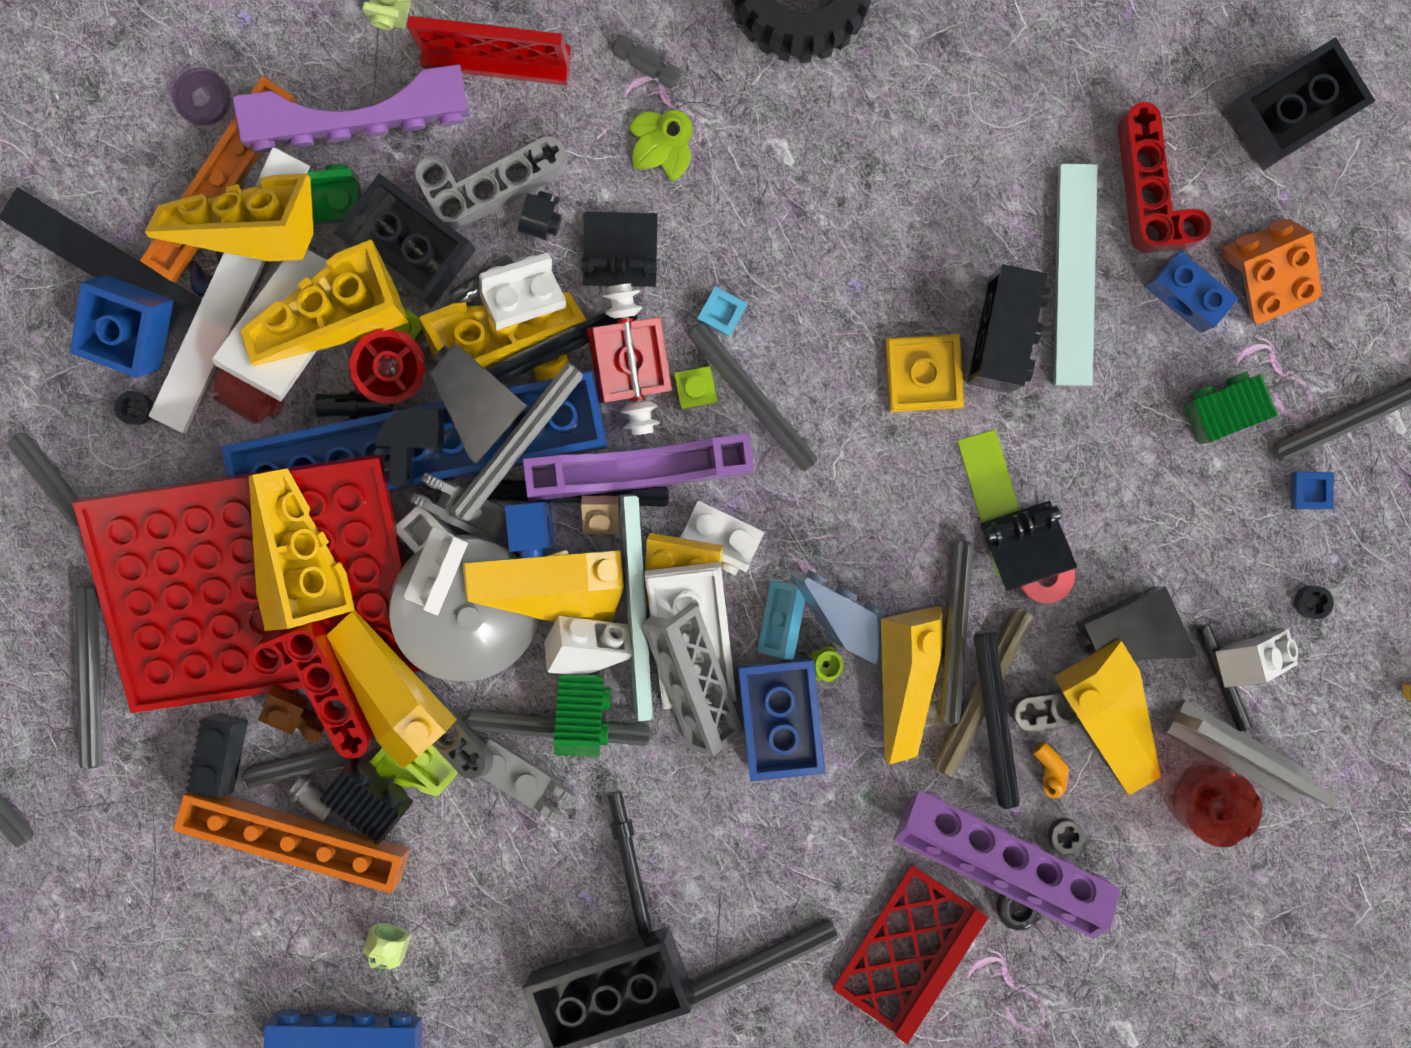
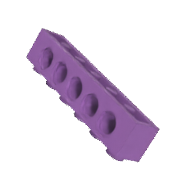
[893,790,1120,939]

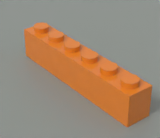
[173,793,410,894]

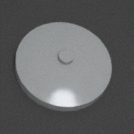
[389,535,540,682]

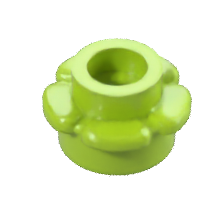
[809,646,844,683]

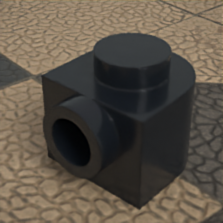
[518,191,562,241]

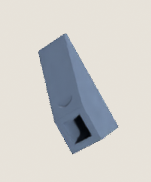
[790,569,887,664]

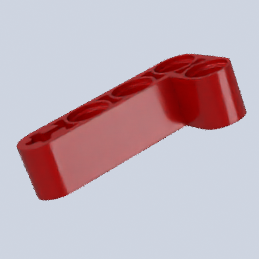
[1118,102,1212,253]
[249,620,373,759]

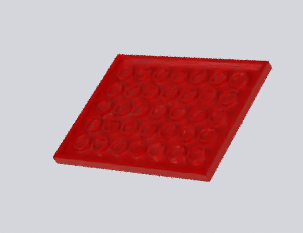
[72,454,422,713]

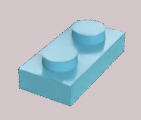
[757,580,805,660]

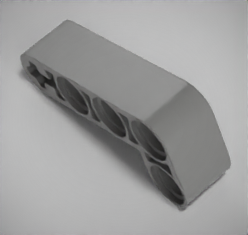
[415,136,568,230]

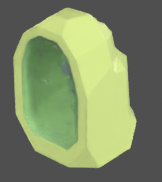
[363,923,411,970]

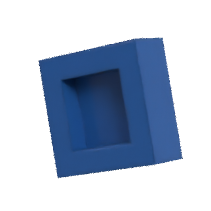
[1291,472,1334,510]

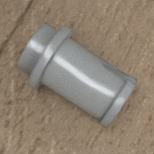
[287,777,332,822]

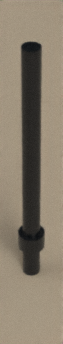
[607,791,653,936]

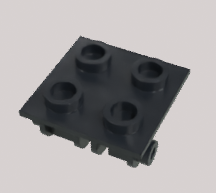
[581,212,658,287]
[980,500,1077,592]

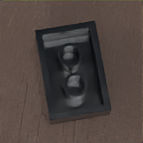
[1225,37,1375,171]
[334,173,476,308]
[967,264,1051,393]

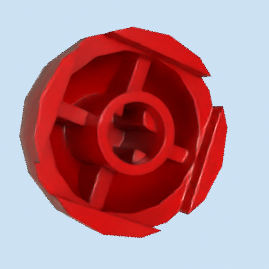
[348,329,425,405]

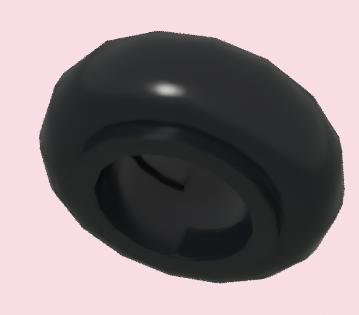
[996,893,1041,931]

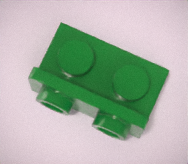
[307,164,361,225]

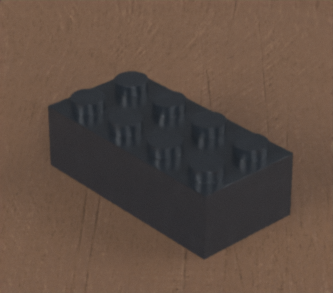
[523,926,695,1048]

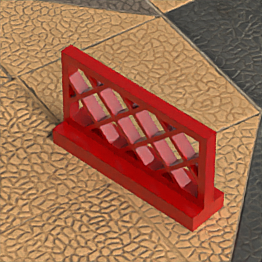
[407,16,572,86]
[832,864,988,1045]

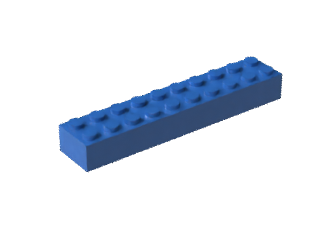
[221,371,609,493]

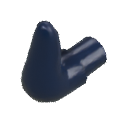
[189,261,213,296]

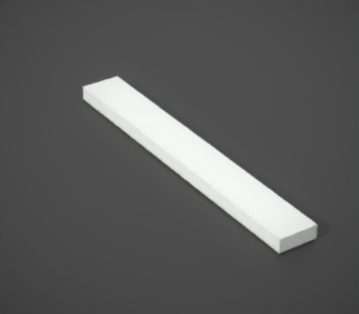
[149,147,310,433]

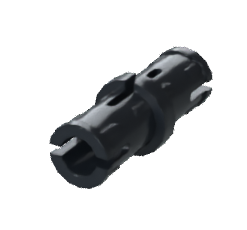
[315,390,393,420]

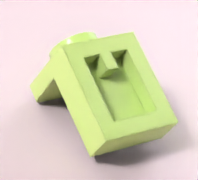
[362,0,411,31]

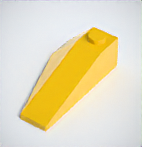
[419,292,587,368]

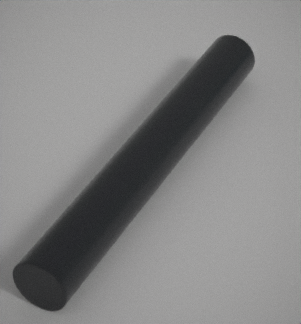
[1196,624,1253,732]

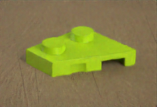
[370,745,459,797]

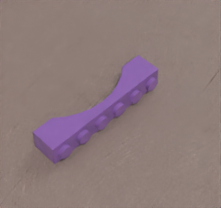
[233,65,469,153]
[523,434,754,501]

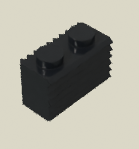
[185,713,248,799]
[320,758,413,844]

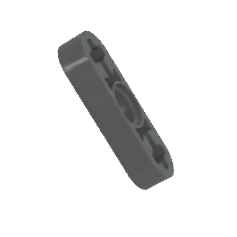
[431,691,493,779]
[1011,691,1082,731]

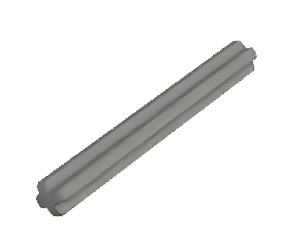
[452,363,583,521]

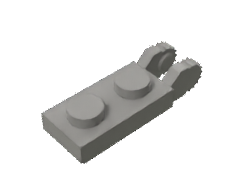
[410,472,506,539]
[472,738,576,823]

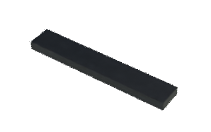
[0,187,202,334]

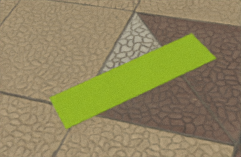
[957,429,1020,577]

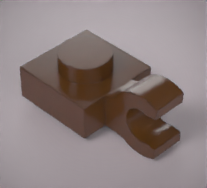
[258,685,324,743]

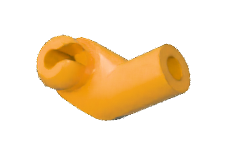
[1032,741,1069,799]

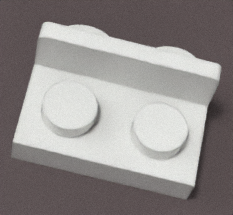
[479,253,566,330]
[680,501,765,575]
[404,528,469,616]

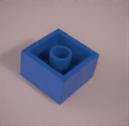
[69,275,174,378]

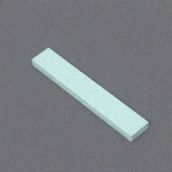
[1053,164,1098,387]
[620,494,653,721]

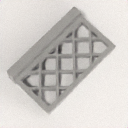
[1163,699,1338,808]

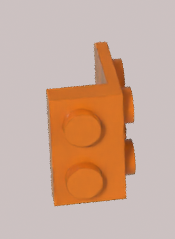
[1222,219,1322,324]

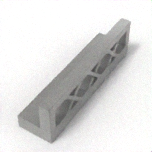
[642,604,744,756]

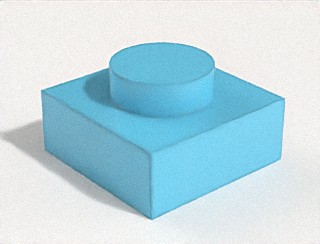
[697,286,748,338]

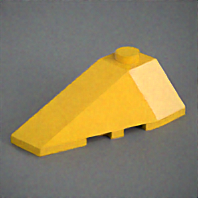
[145,173,314,261]
[240,240,408,366]
[249,468,355,631]
[463,550,624,622]
[881,606,943,765]
[326,610,457,769]
[1054,638,1161,795]

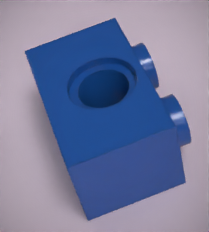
[1144,251,1239,333]
[505,502,555,558]

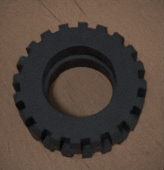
[732,0,871,63]

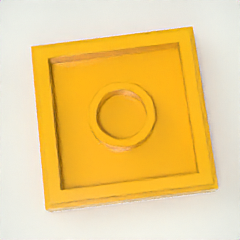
[885,334,964,413]

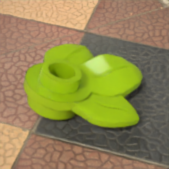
[628,110,693,181]

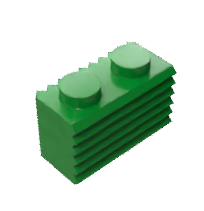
[1183,371,1278,445]
[553,674,611,758]

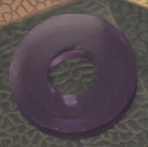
[172,68,231,126]

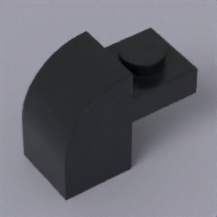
[375,408,445,487]

